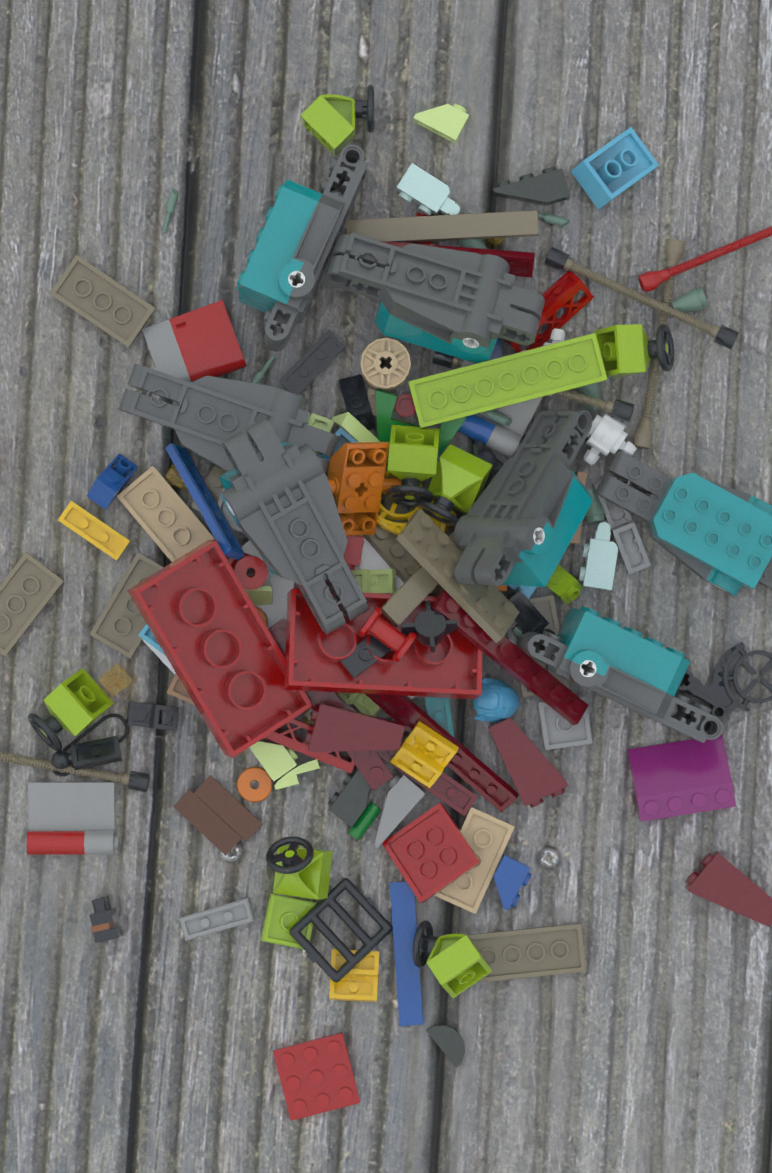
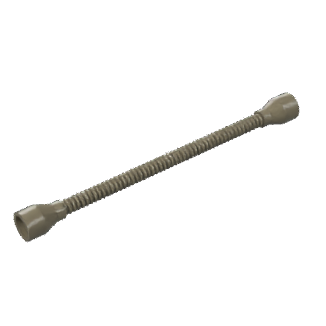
[632,239,685,449]

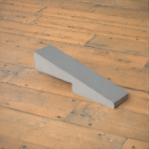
[592,475,651,574]

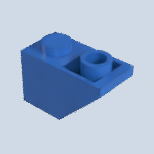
[87,453,138,510]
[493,854,532,911]

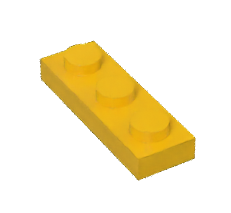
[58,501,131,561]

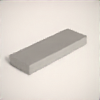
[179,897,255,941]

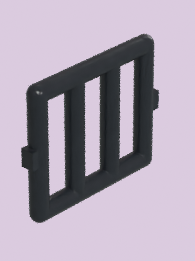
[289,878,393,982]

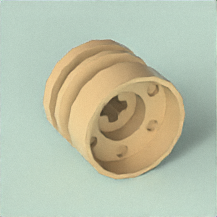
[360,338,411,391]

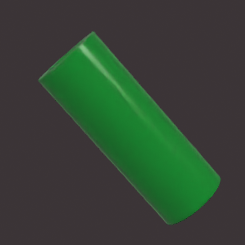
[348,801,382,840]

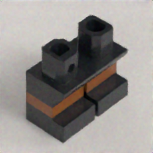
[89,896,123,943]

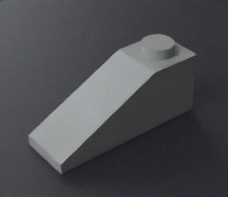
[374,774,425,848]

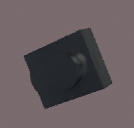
[339,374,375,430]

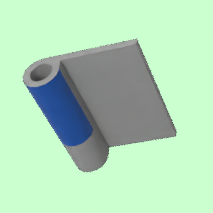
[441,360,542,458]

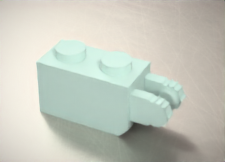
[397,163,460,216]
[579,522,618,591]

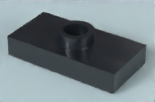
[340,635,392,679]

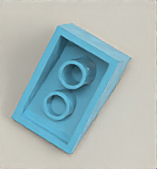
[570,127,659,210]

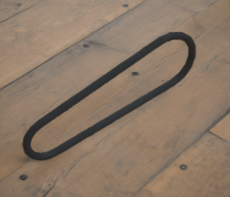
[51,714,129,777]

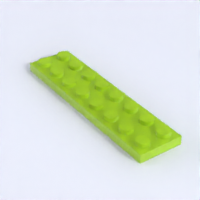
[408,333,608,429]

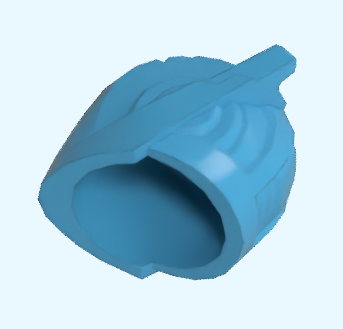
[473,678,520,722]

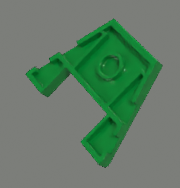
[375,388,466,466]

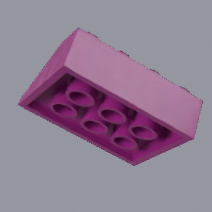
[627,734,736,822]

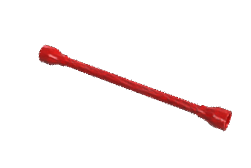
[638,226,772,293]

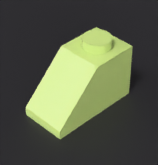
[413,104,469,144]
[249,741,299,782]

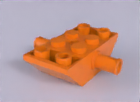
[327,442,401,536]

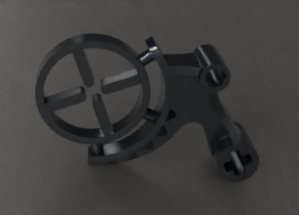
[677,642,772,719]

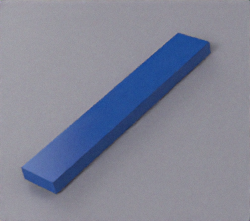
[165,443,245,560]
[390,881,423,1026]

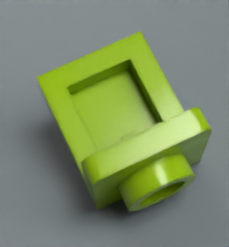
[546,564,583,605]

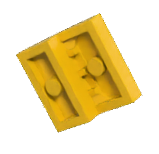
[390,721,459,788]
[329,949,379,1002]

